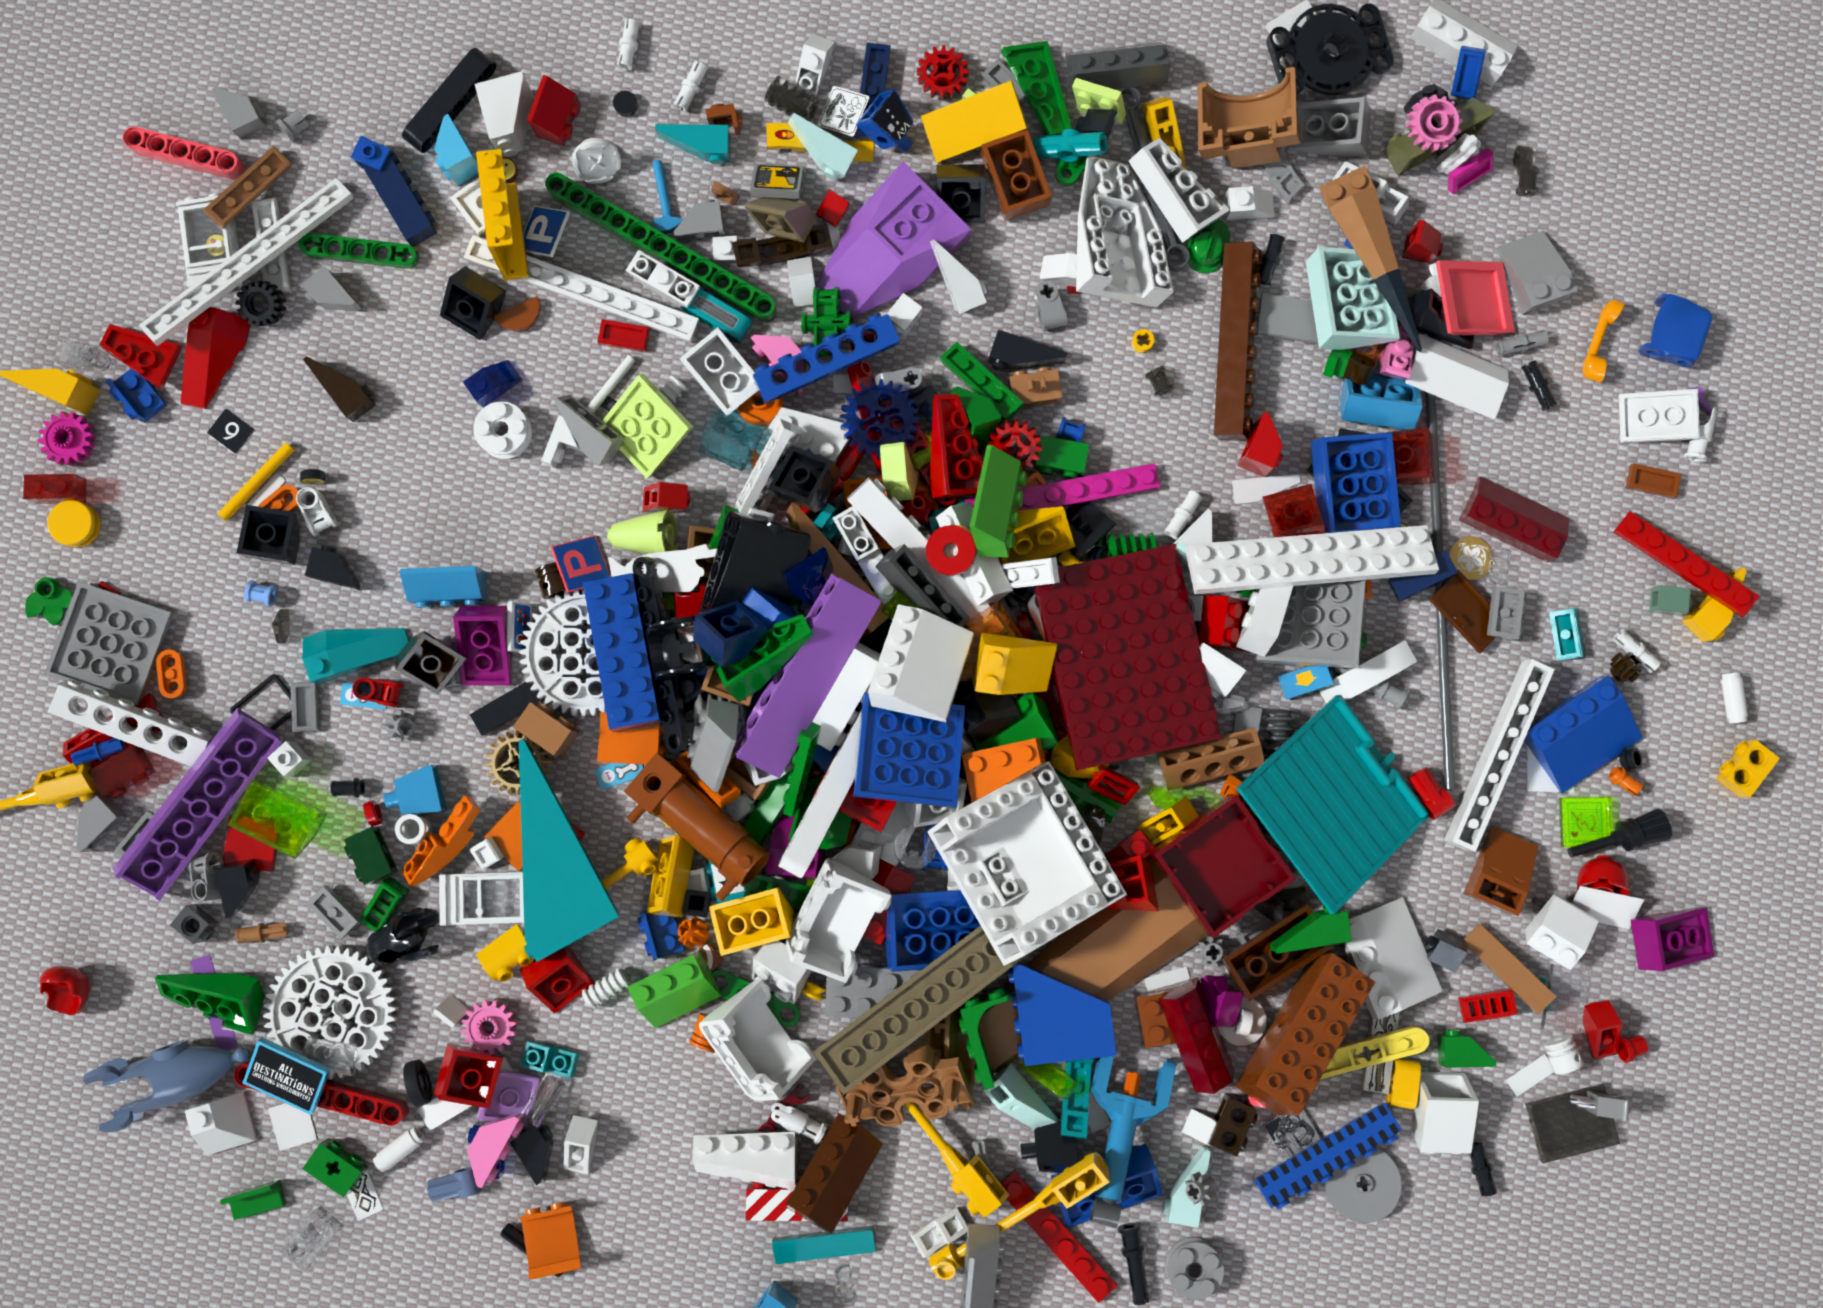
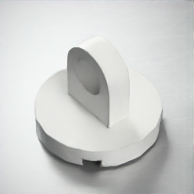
[572,138,621,184]
[1218,996,1266,1046]

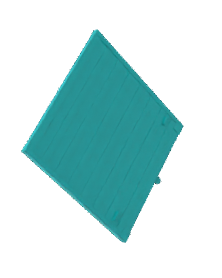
[1236,694,1429,915]

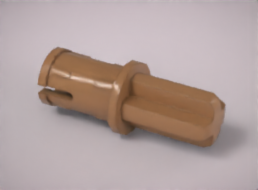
[235,923,289,944]

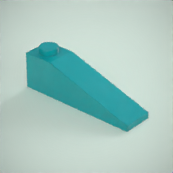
[302,628,409,684]

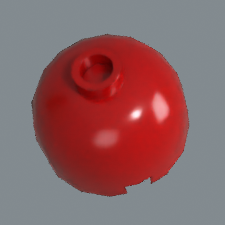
[1577,855,1630,896]

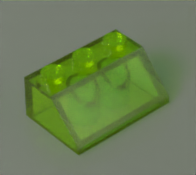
[228,780,328,859]

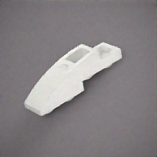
[833,506,901,605]

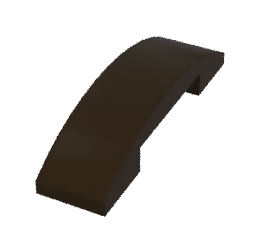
[732,223,832,267]

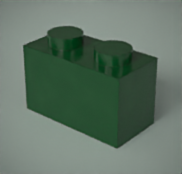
[344,826,398,885]

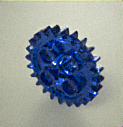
[839,379,920,460]

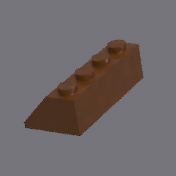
[1222,904,1334,1001]
[786,1113,883,1235]

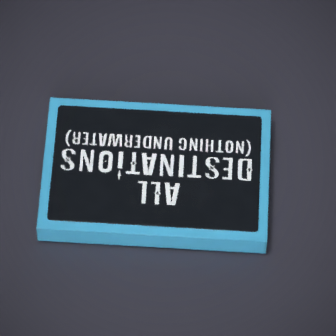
[243,1037,331,1115]

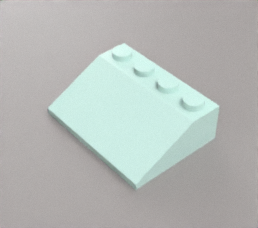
[1306,247,1400,350]

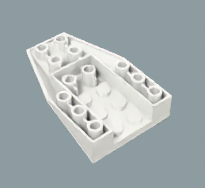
[1076,156,1174,307]

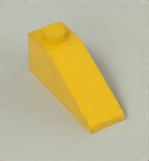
[1142,97,1187,170]
[1682,567,1747,642]

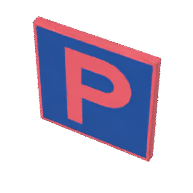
[550,535,611,593]

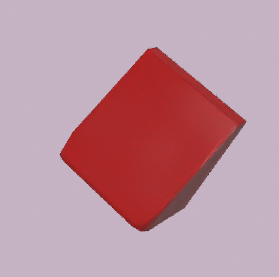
[816,190,850,228]

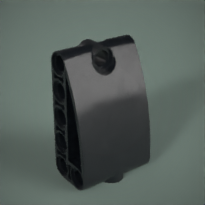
[699,511,811,613]

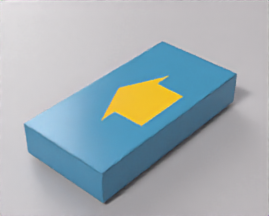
[1278,666,1335,700]

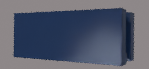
[1388,550,1458,602]

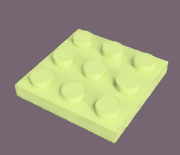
[602,374,693,479]

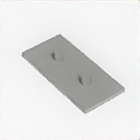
[1258,293,1318,344]

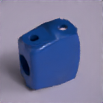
[1638,293,1713,367]

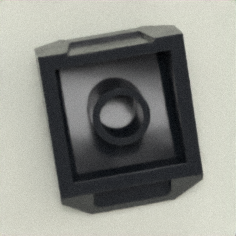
[767,445,840,513]

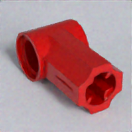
[1407,767,1455,820]

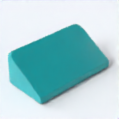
[1549,608,1586,661]

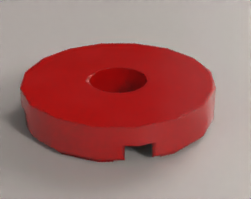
[926,525,977,576]

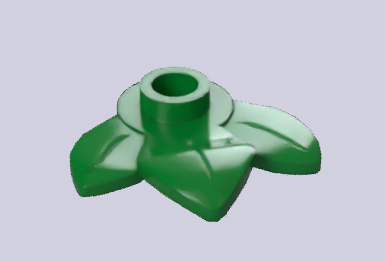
[25,577,73,626]

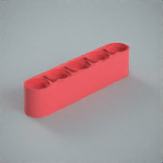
[122,127,246,180]

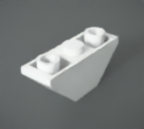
[625,250,701,308]

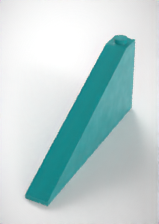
[519,739,620,962]

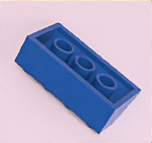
[1051,1143,1163,1228]

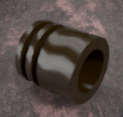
[535,562,566,599]

